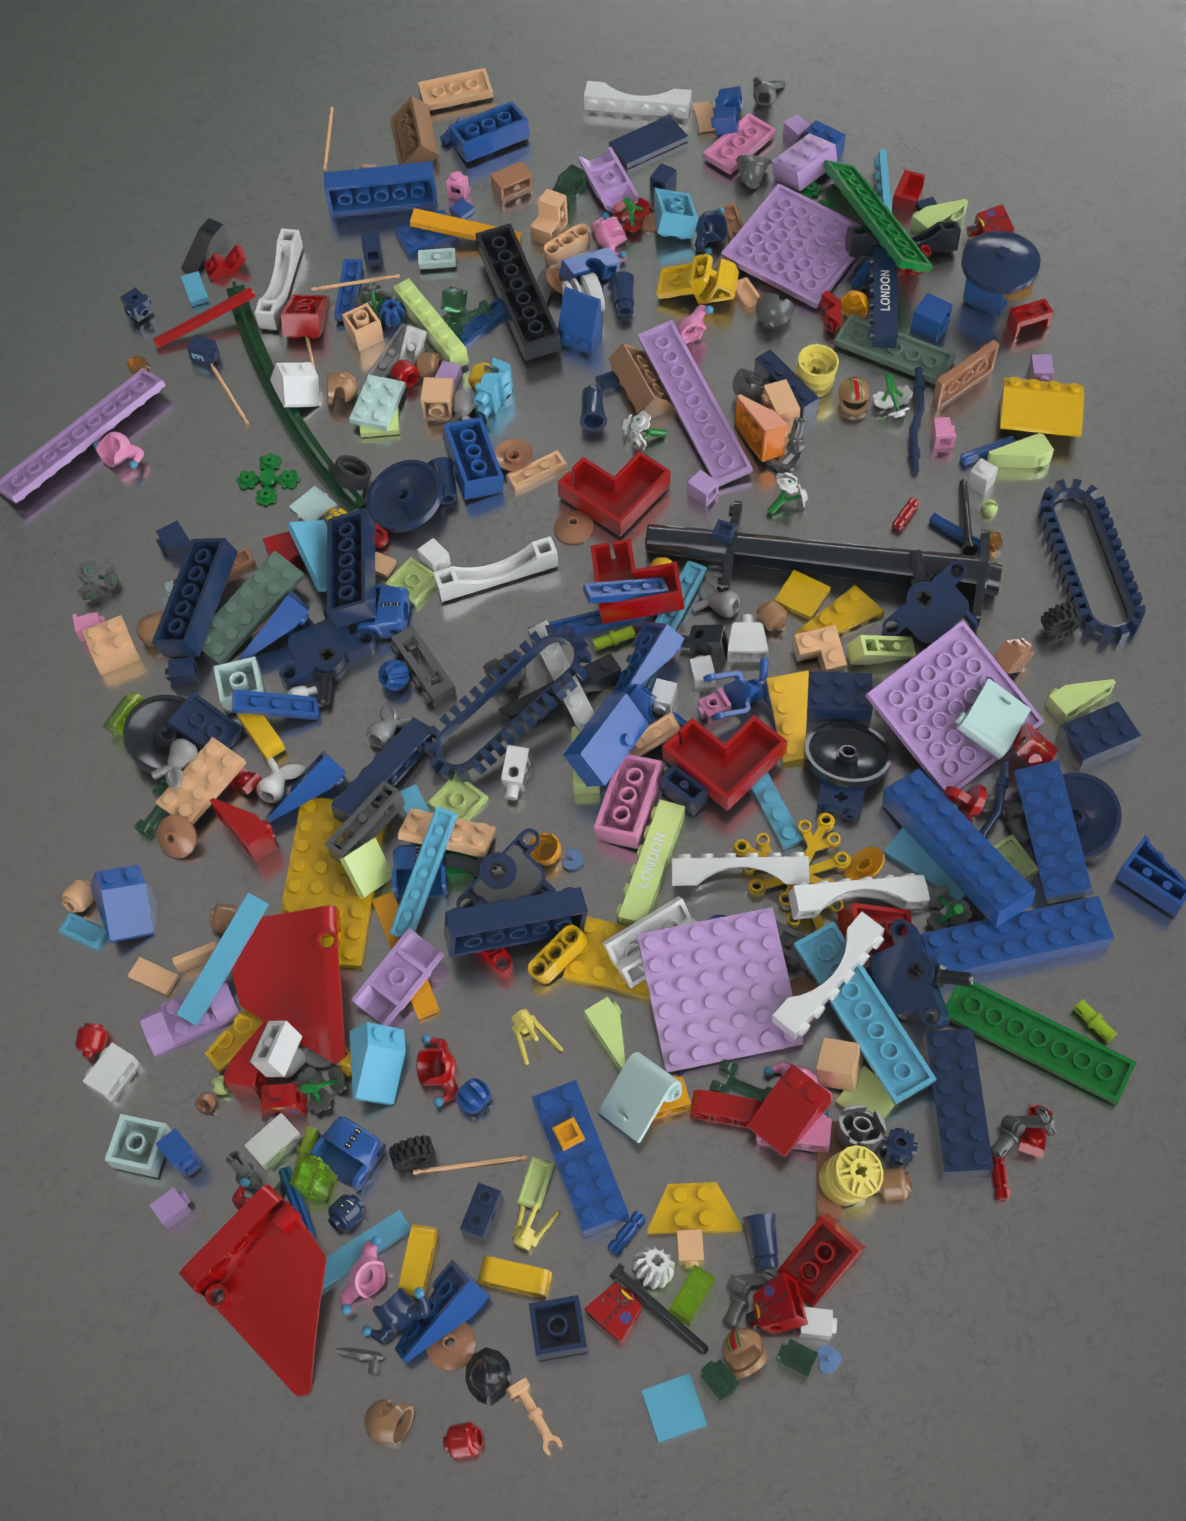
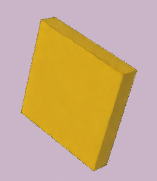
[774,570,831,621]

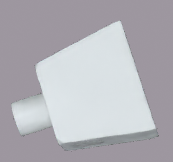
[727,614,768,662]

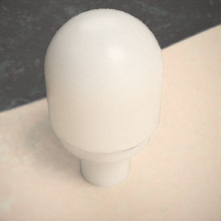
[288,685,317,696]

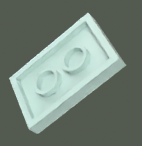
[349,374,406,431]

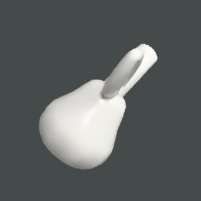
[256,758,306,803]

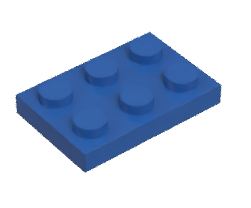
[394,209,459,258]

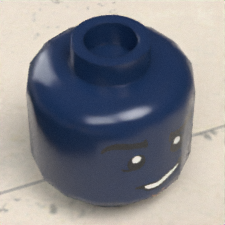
[328,1194,365,1231]

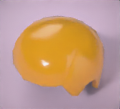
[841,290,869,318]
[529,833,561,866]

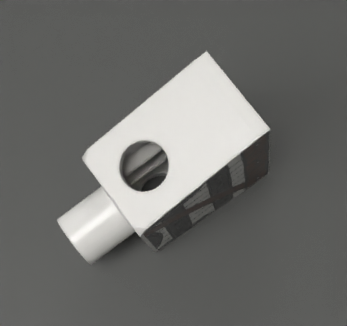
[501,745,533,801]

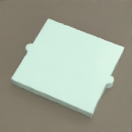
[289,486,337,521]

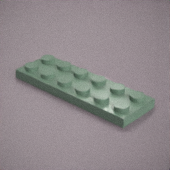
[834,313,956,385]
[202,551,306,665]

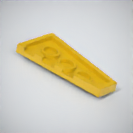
[795,585,885,634]
[766,670,809,763]
[205,1009,264,1073]

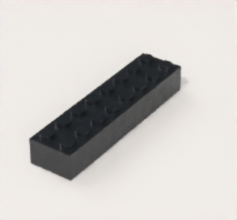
[475,223,561,361]

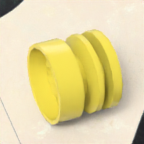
[795,344,839,397]
[819,1145,883,1206]

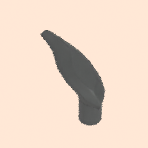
[335,1348,384,1374]

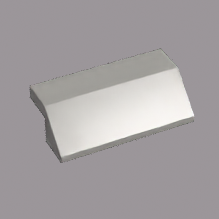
[602,896,698,988]

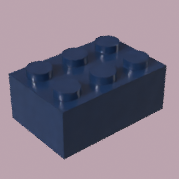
[807,671,873,723]
[1056,701,1141,772]

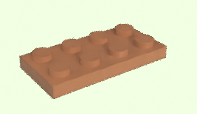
[932,340,999,409]

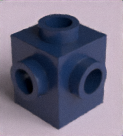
[120,288,153,322]
[881,1128,918,1166]

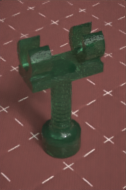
[442,299,492,336]
[134,780,169,837]
[709,1059,773,1103]

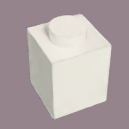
[967,458,998,495]
[417,538,451,572]
[689,655,716,691]
[651,678,677,714]
[799,1307,837,1341]

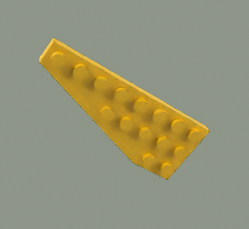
[563,916,650,1001]

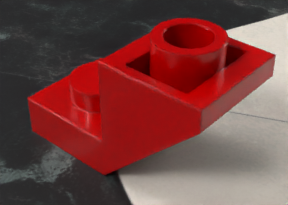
[204,244,247,280]
[820,290,842,335]
[228,767,262,794]
[1018,1104,1053,1158]

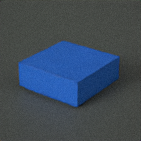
[449,198,475,219]

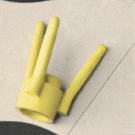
[511,1009,563,1065]
[511,1202,560,1251]

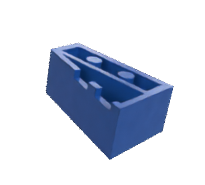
[1116,835,1186,917]

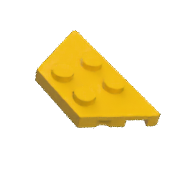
[647,1182,742,1236]

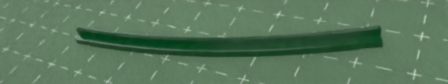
[226,281,366,513]

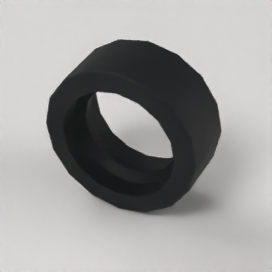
[331,455,372,491]

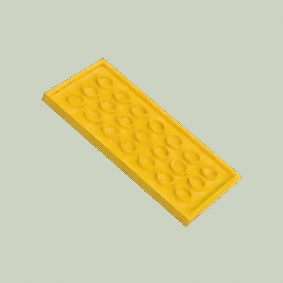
[280,798,385,969]

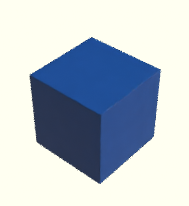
[910,293,953,343]

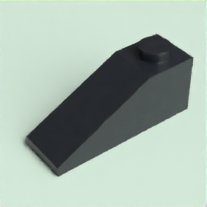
[181,218,228,273]

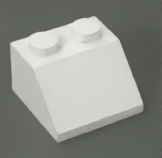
[270,362,320,407]

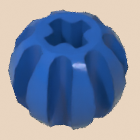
[378,298,406,327]
[378,660,410,691]
[456,1078,491,1114]

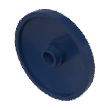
[961,231,1041,294]
[366,460,443,533]
[1063,773,1122,860]

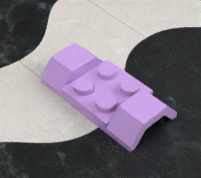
[578,147,639,213]
[351,927,445,1026]
[140,979,240,1057]

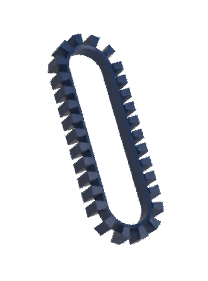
[1038,479,1146,645]
[425,624,591,782]

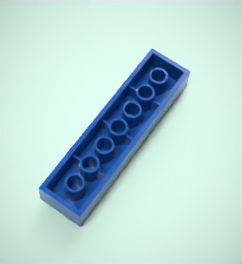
[882,769,1036,927]
[920,896,1114,977]

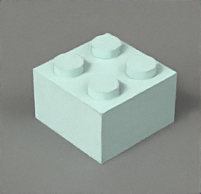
[213,656,265,714]
[105,1114,172,1178]

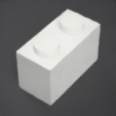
[250,1021,302,1077]
[83,1043,140,1102]
[244,1113,303,1172]

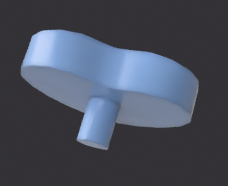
[562,848,584,871]
[817,1345,842,1374]

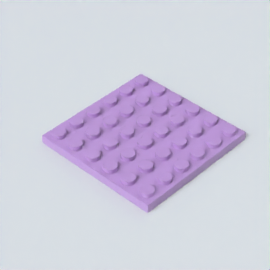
[720,183,862,309]
[865,620,1045,793]
[636,907,804,1073]

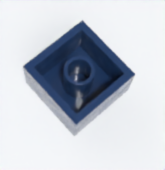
[529,1295,588,1361]

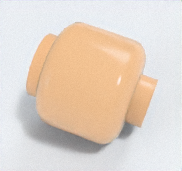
[62,880,95,913]

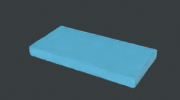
[287,520,327,592]
[884,827,965,903]

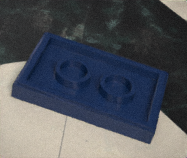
[166,692,245,750]

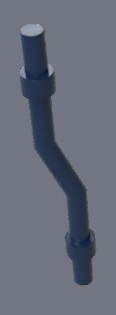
[908,367,926,473]
[980,761,1010,838]

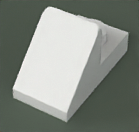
[399,325,428,364]

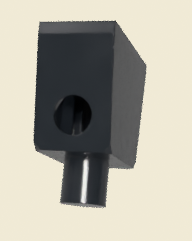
[681,624,729,664]

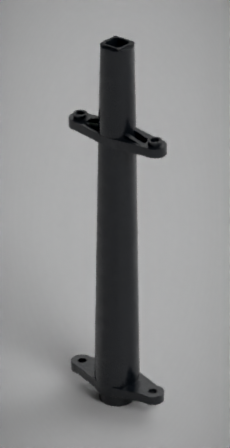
[645,501,1002,624]

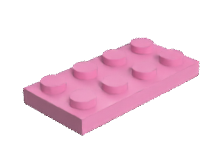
[703,113,776,175]

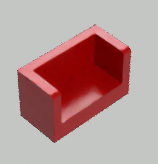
[892,170,925,214]
[1007,298,1054,337]

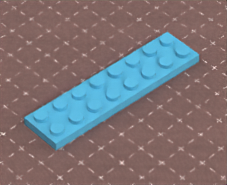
[794,921,937,1105]

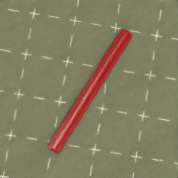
[153,287,256,348]

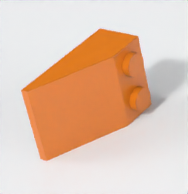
[734,394,787,462]

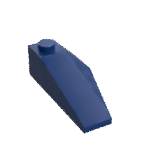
[237,591,310,661]
[613,622,685,695]
[266,750,346,822]
[394,1259,490,1363]

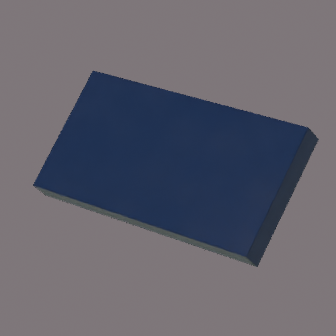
[609,114,688,169]

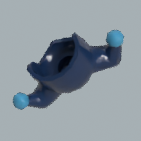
[695,207,727,255]
[362,1287,431,1343]

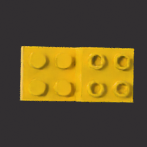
[656,254,739,305]

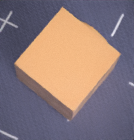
[342,303,384,352]
[421,377,455,420]
[816,1038,863,1092]

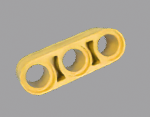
[236,713,286,760]
[528,925,587,984]
[398,1224,438,1299]
[477,1256,553,1299]

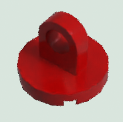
[943,784,987,823]

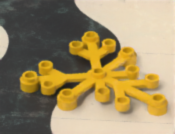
[733,813,851,932]

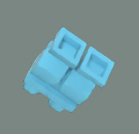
[474,357,513,419]

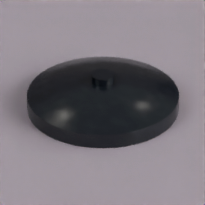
[123,695,201,777]
[804,721,892,788]

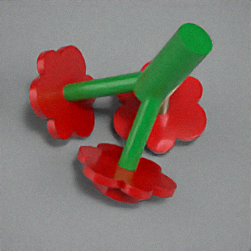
[613,197,650,233]

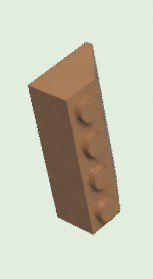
[390,96,439,165]
[608,343,675,419]

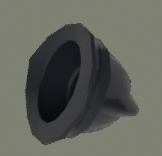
[465,1347,512,1406]

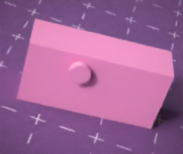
[594,754,665,849]

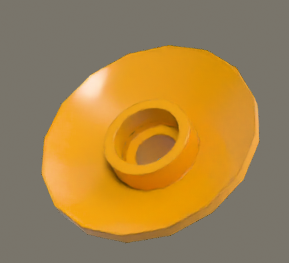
[844,846,885,881]

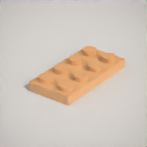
[418,68,494,111]
[155,737,246,825]
[398,808,496,858]

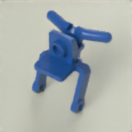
[703,657,773,721]

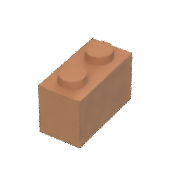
[490,161,533,201]
[993,638,1035,674]

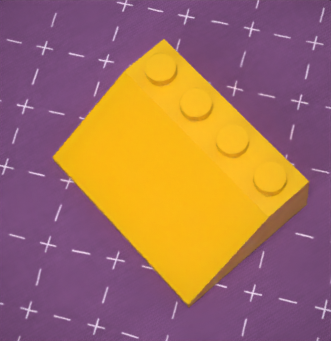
[1000,377,1085,437]

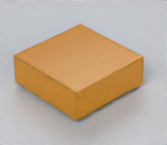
[552,1117,585,1151]

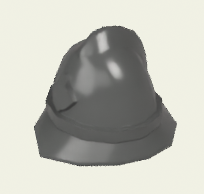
[736,155,772,189]

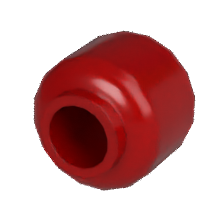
[391,359,419,388]
[75,1023,108,1057]
[443,1421,483,1460]

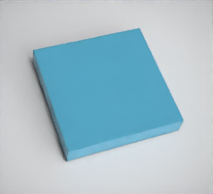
[641,1373,707,1443]

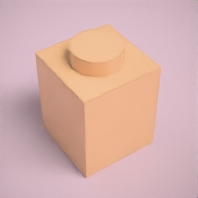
[677,1229,704,1270]

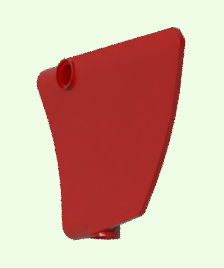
[228,906,346,1064]
[179,1184,327,1396]

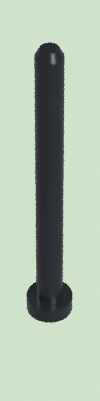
[959,479,977,555]
[609,1263,709,1354]

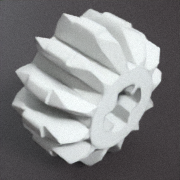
[631,1245,675,1290]

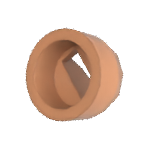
[195,1092,216,1113]

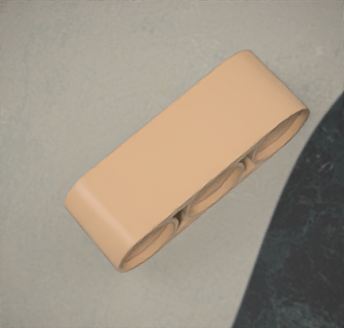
[544,224,590,266]

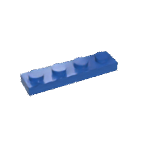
[334,259,363,321]
[583,577,669,604]
[232,690,319,720]

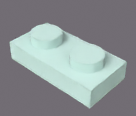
[418,248,456,269]

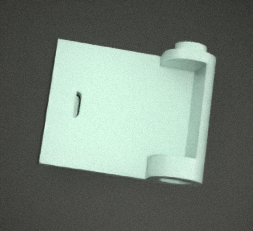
[955,679,1031,759]
[598,1052,682,1143]

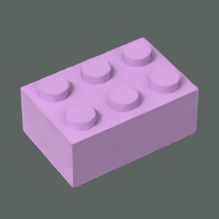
[771,133,837,192]

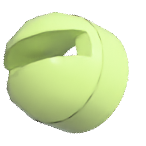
[981,499,998,518]
[211,1076,230,1095]

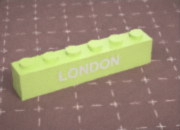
[393,278,469,367]
[616,799,685,927]

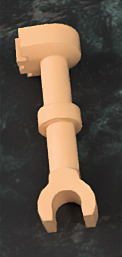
[506,1378,562,1456]

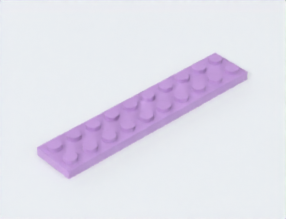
[637,320,753,486]
[0,369,166,503]

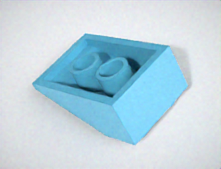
[654,188,698,240]
[350,1022,406,1106]

